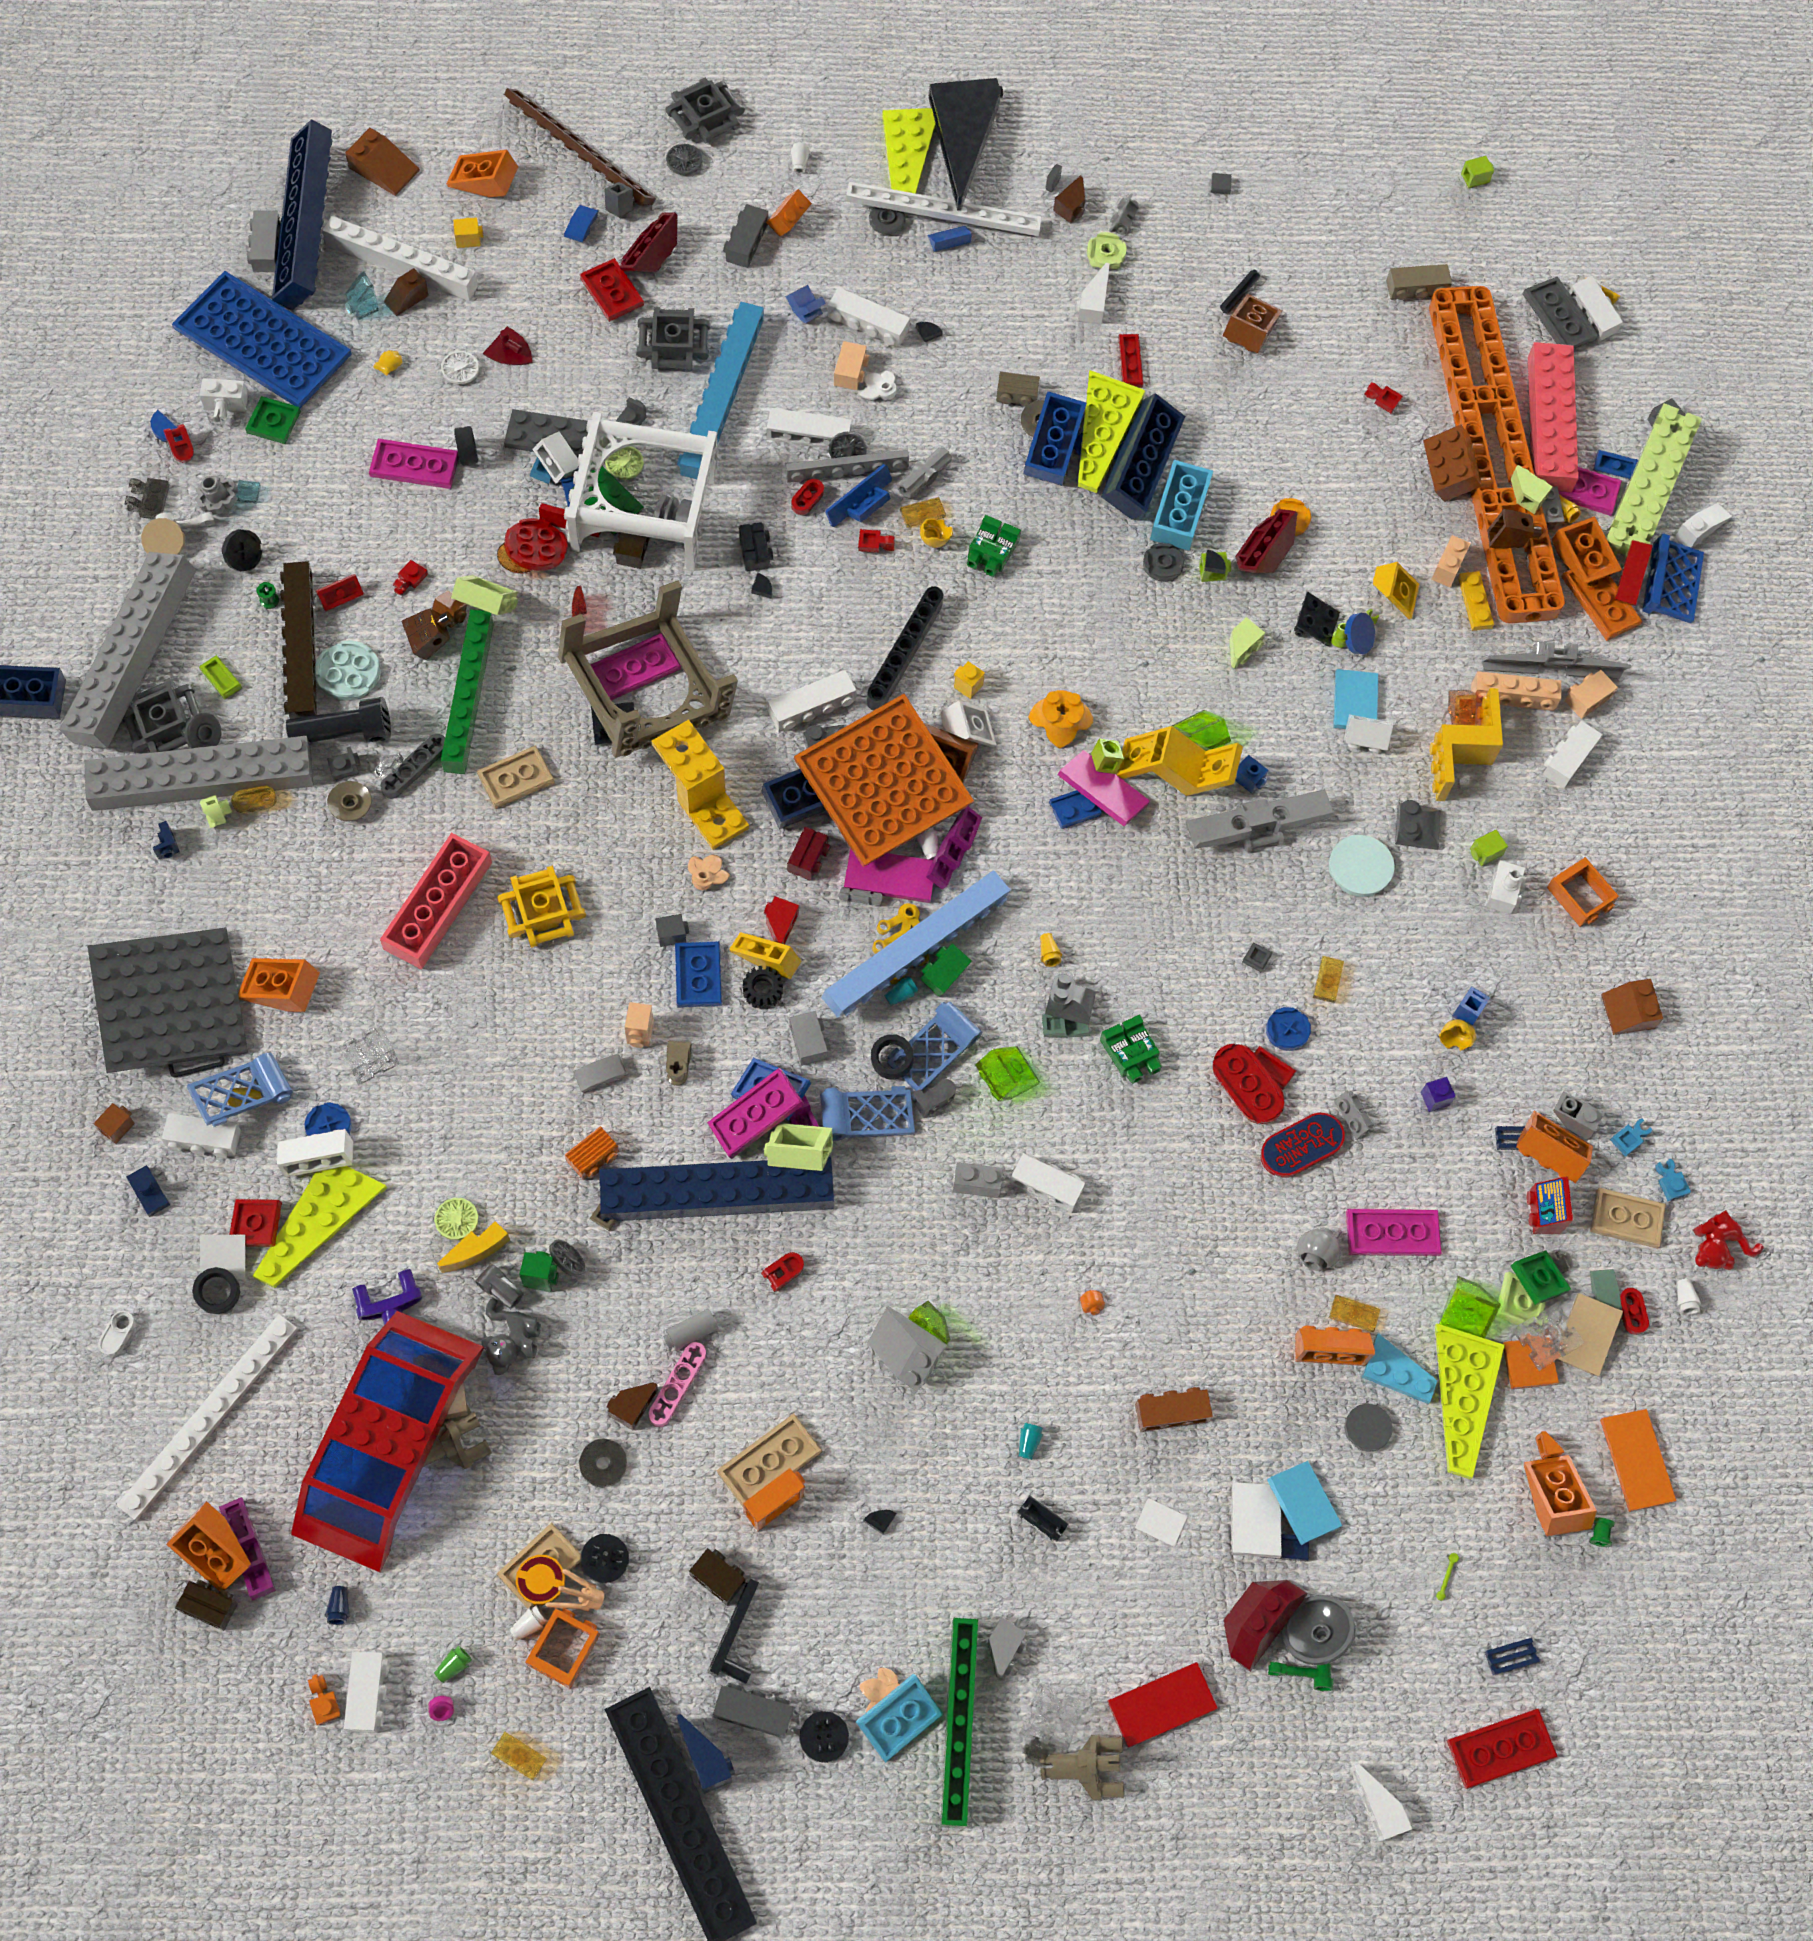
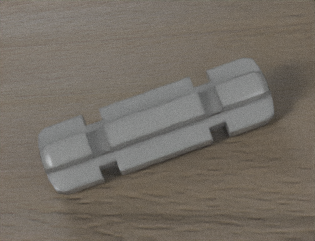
[839,887,883,906]

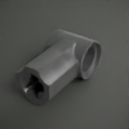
[475,1264,524,1310]

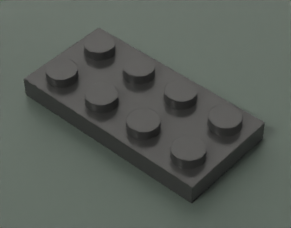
[1523,276,1599,349]
[504,409,588,458]

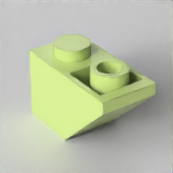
[1511,465,1552,514]
[1229,617,1265,669]

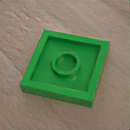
[245,396,301,444]
[1510,1250,1571,1305]

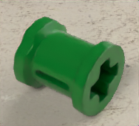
[256,582,279,609]
[1590,1517,1615,1548]

